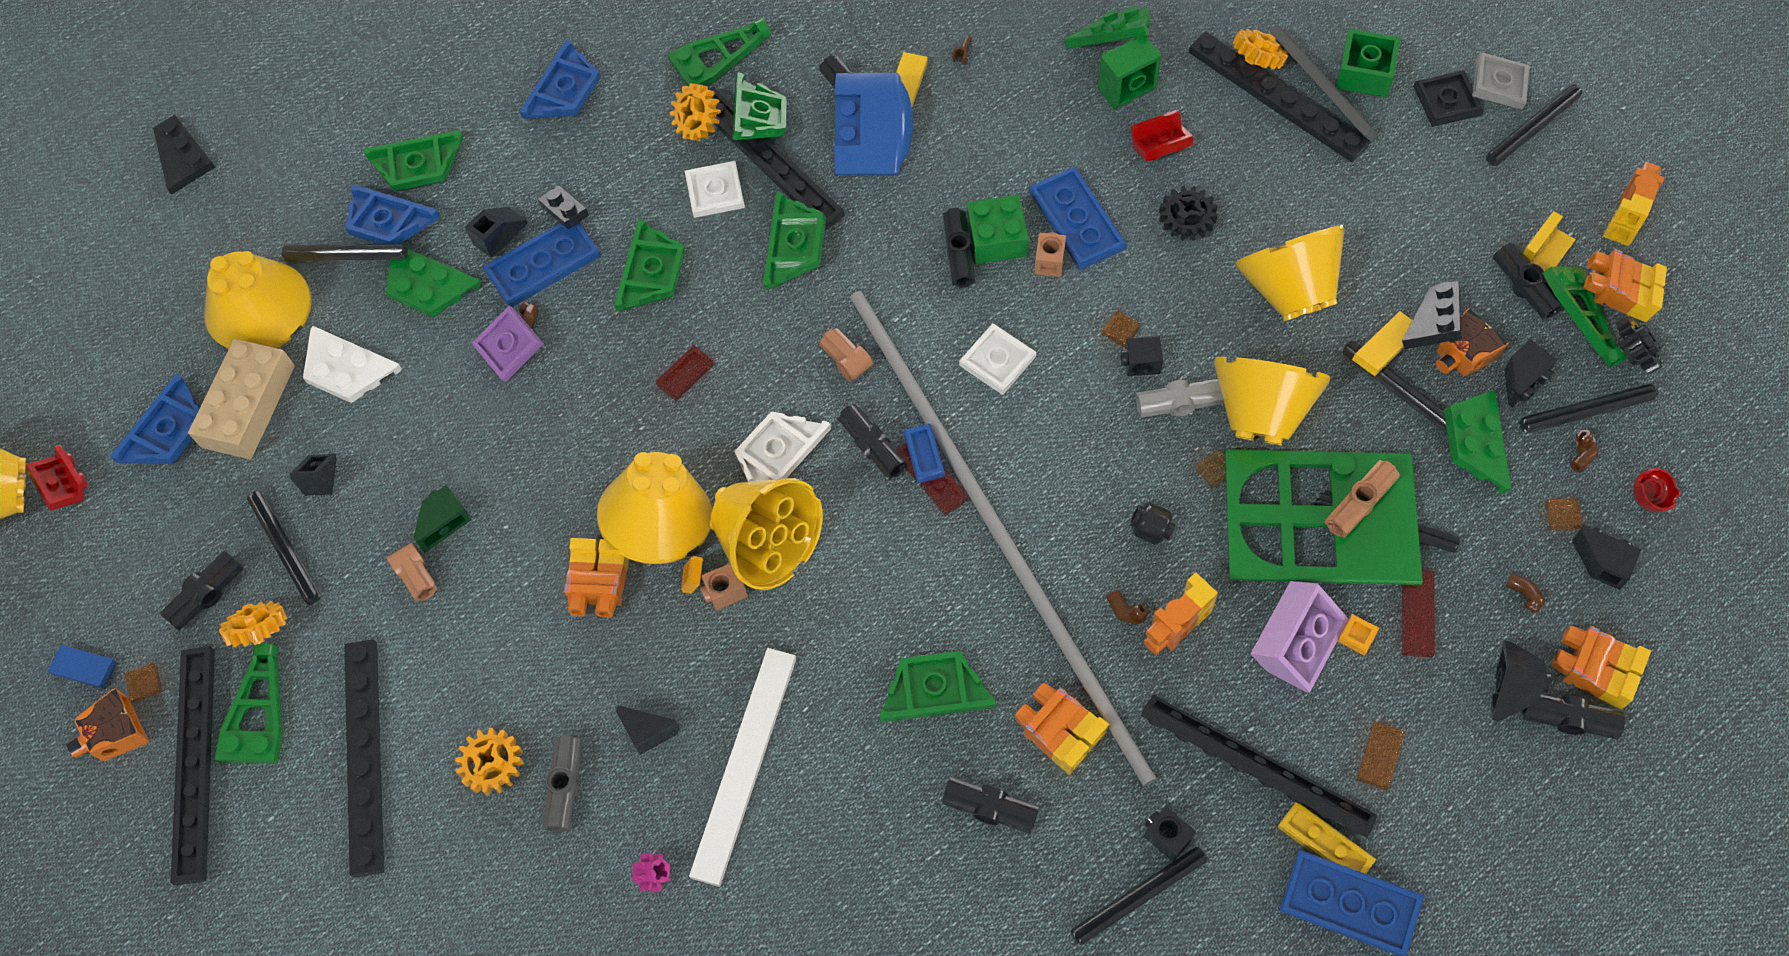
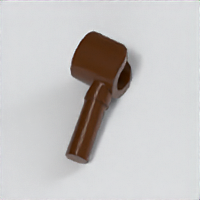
[952,35,972,65]

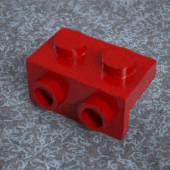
[1131,110,1194,162]
[26,445,87,511]

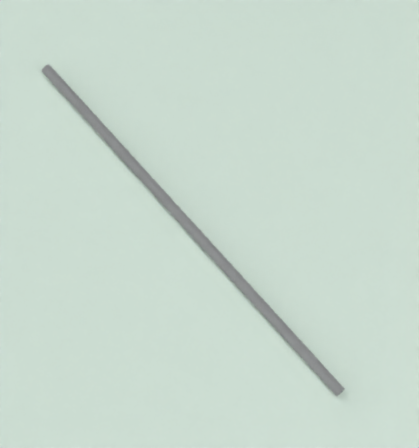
[850,291,1157,787]

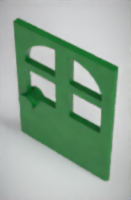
[1225,450,1423,585]

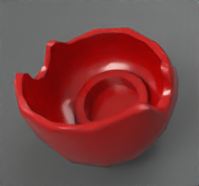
[1633,468,1681,512]

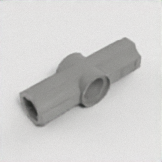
[1136,379,1224,418]

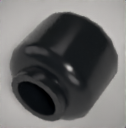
[1129,502,1175,545]

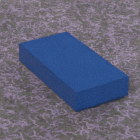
[903,424,945,484]
[47,645,117,689]

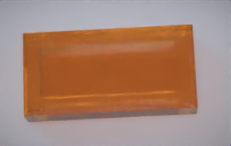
[1356,721,1405,791]

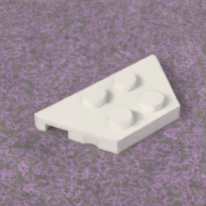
[303,326,402,403]
[735,412,831,482]

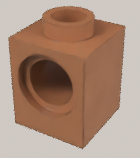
[1035,232,1066,277]
[700,563,748,611]

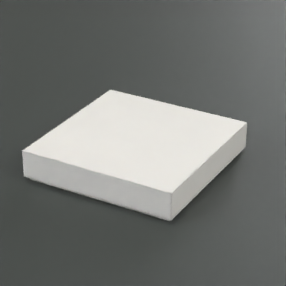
[685,161,745,218]
[959,323,1036,395]

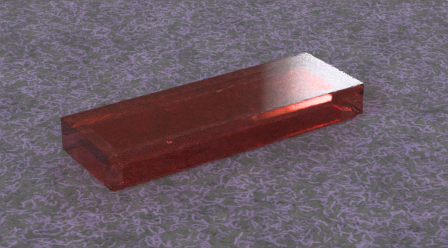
[896,443,968,516]
[1402,570,1435,658]

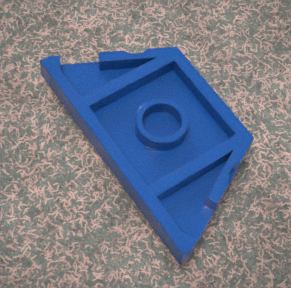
[519,39,601,119]
[345,184,440,244]
[110,373,200,464]

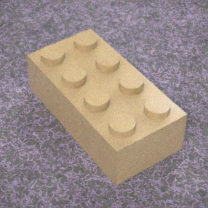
[188,339,295,460]

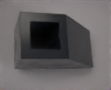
[465,207,528,258]
[1504,339,1557,408]
[1572,525,1641,590]

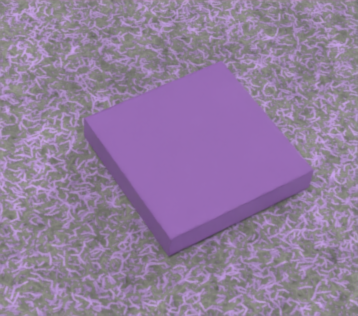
[471,306,544,382]

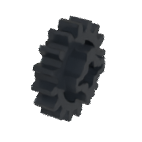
[1159,186,1218,241]
[1616,316,1663,374]

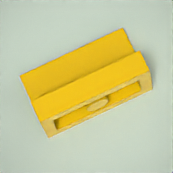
[1523,211,1576,278]

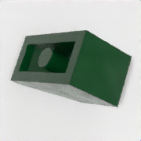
[413,485,472,553]

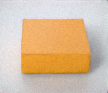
[681,556,703,594]
[1337,614,1379,656]

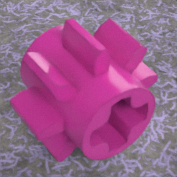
[631,852,670,892]

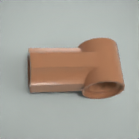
[819,328,873,382]
[387,542,438,602]

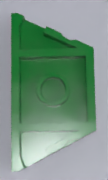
[1064,6,1152,49]
[732,72,786,140]
[363,130,464,191]
[763,192,826,289]
[614,219,686,311]
[386,248,482,317]
[1444,390,1512,494]
[880,651,996,723]

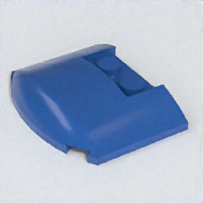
[834,73,913,176]

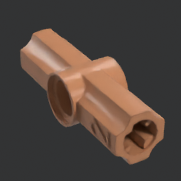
[1325,460,1400,538]

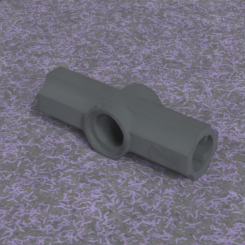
[542,735,583,832]

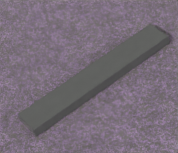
[1269,24,1378,142]

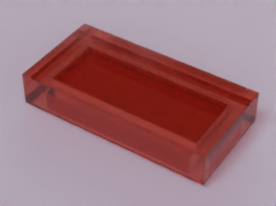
[655,345,714,401]

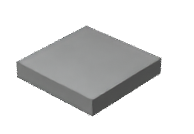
[1472,52,1530,110]

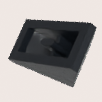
[290,454,337,496]
[616,705,680,755]

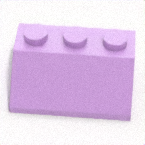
[1251,581,1349,693]

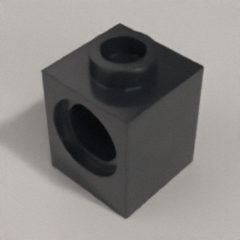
[1120,336,1163,376]
[1144,807,1196,862]

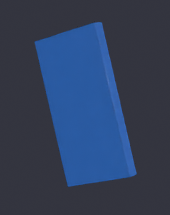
[1029,167,1127,271]
[483,223,601,307]
[1279,850,1425,956]

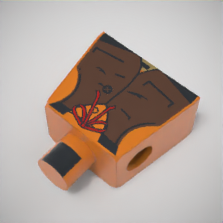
[1436,308,1509,376]
[66,688,150,761]

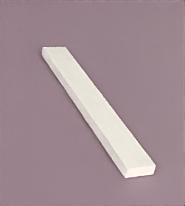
[689,648,796,887]

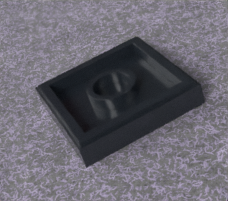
[1413,70,1484,127]

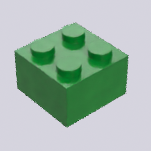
[1336,29,1401,98]
[1098,36,1162,110]
[966,195,1029,264]

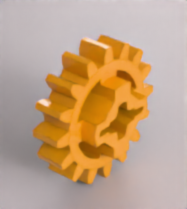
[1233,29,1288,70]
[670,83,721,141]
[219,601,287,648]
[455,728,524,796]

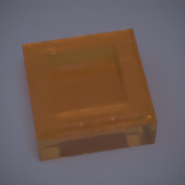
[1102,310,1140,348]
[1194,450,1226,489]
[1545,498,1583,530]
[124,663,163,702]

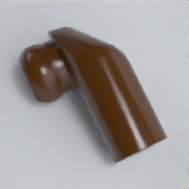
[519,302,539,329]
[1570,430,1598,473]
[1506,573,1545,613]
[1106,590,1148,625]

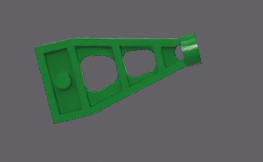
[667,18,771,86]
[1542,266,1627,368]
[215,643,283,764]

